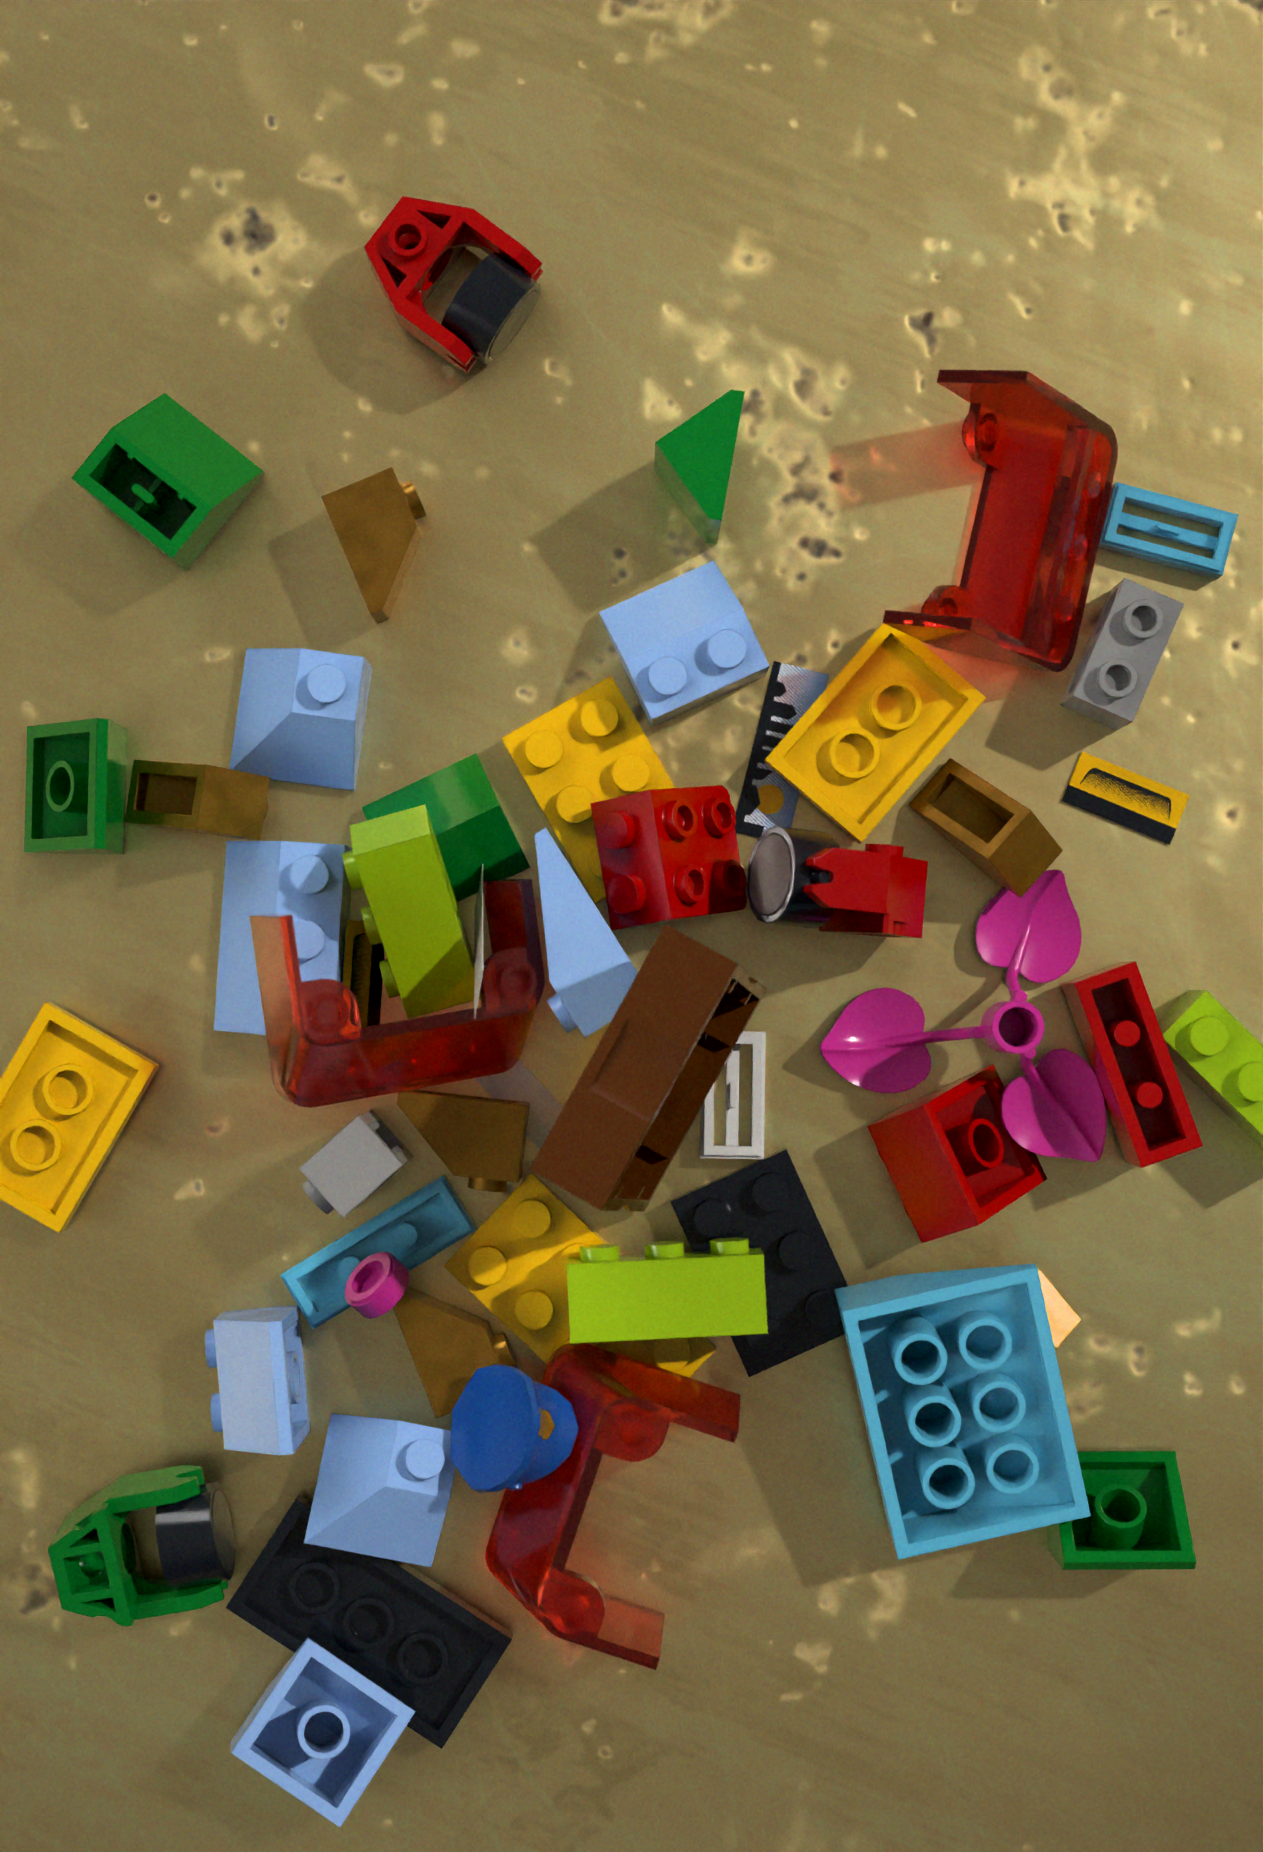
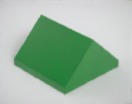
[654,389,745,545]
[24,718,127,855]
[362,753,531,902]
[1047,1451,1196,1570]

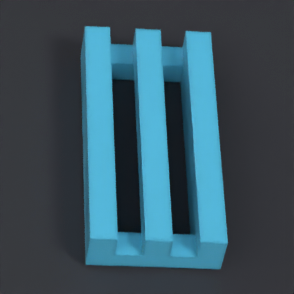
[1096,482,1238,579]

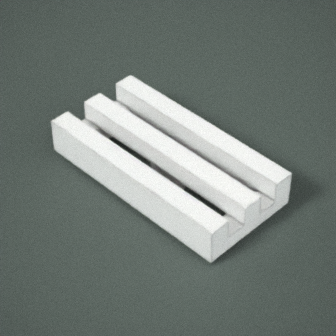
[700,1031,766,1159]

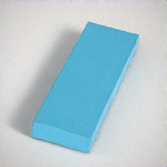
[280,1174,478,1330]

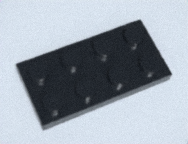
[226,1494,513,1749]

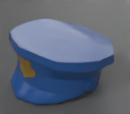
[450,1364,579,1493]

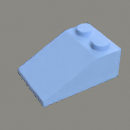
[534,828,638,1038]

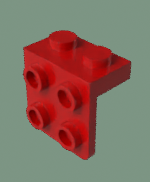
[590,785,747,931]

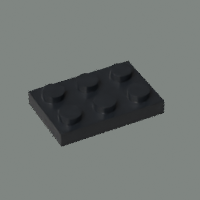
[670,1148,848,1377]

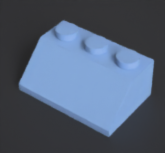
[214,841,352,1039]

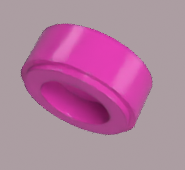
[345,1251,409,1319]

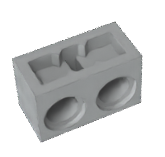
[1060,578,1184,730]
[299,1109,414,1218]

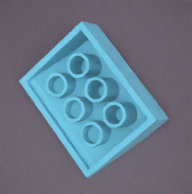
[834,1263,1091,1560]

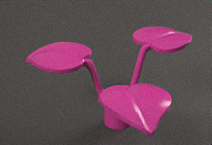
[820,870,1107,1162]

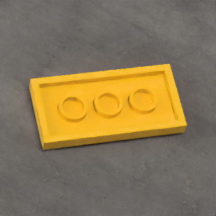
[444,1172,717,1442]

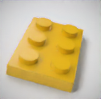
[764,615,986,844]
[501,676,675,904]
[0,1002,160,1233]

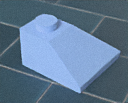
[229,648,373,791]
[304,1413,456,1568]

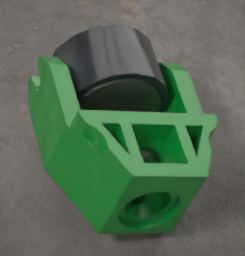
[47,1465,235,1627]

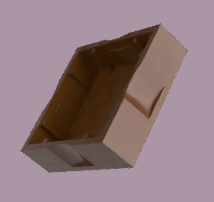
[530,924,767,1212]

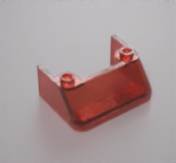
[883,370,1118,672]
[249,879,545,1108]
[485,1343,741,1670]

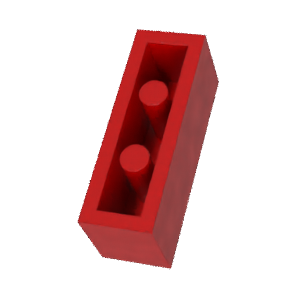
[1061,961,1203,1168]

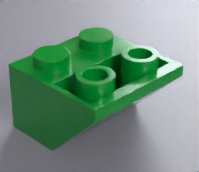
[71,393,265,572]

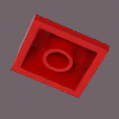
[867,1064,1047,1243]

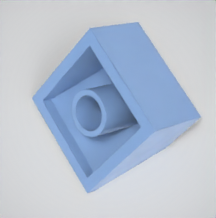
[599,560,769,728]
[205,1305,311,1455]
[230,1637,415,1827]

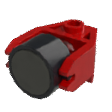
[364,196,543,373]
[747,826,928,938]

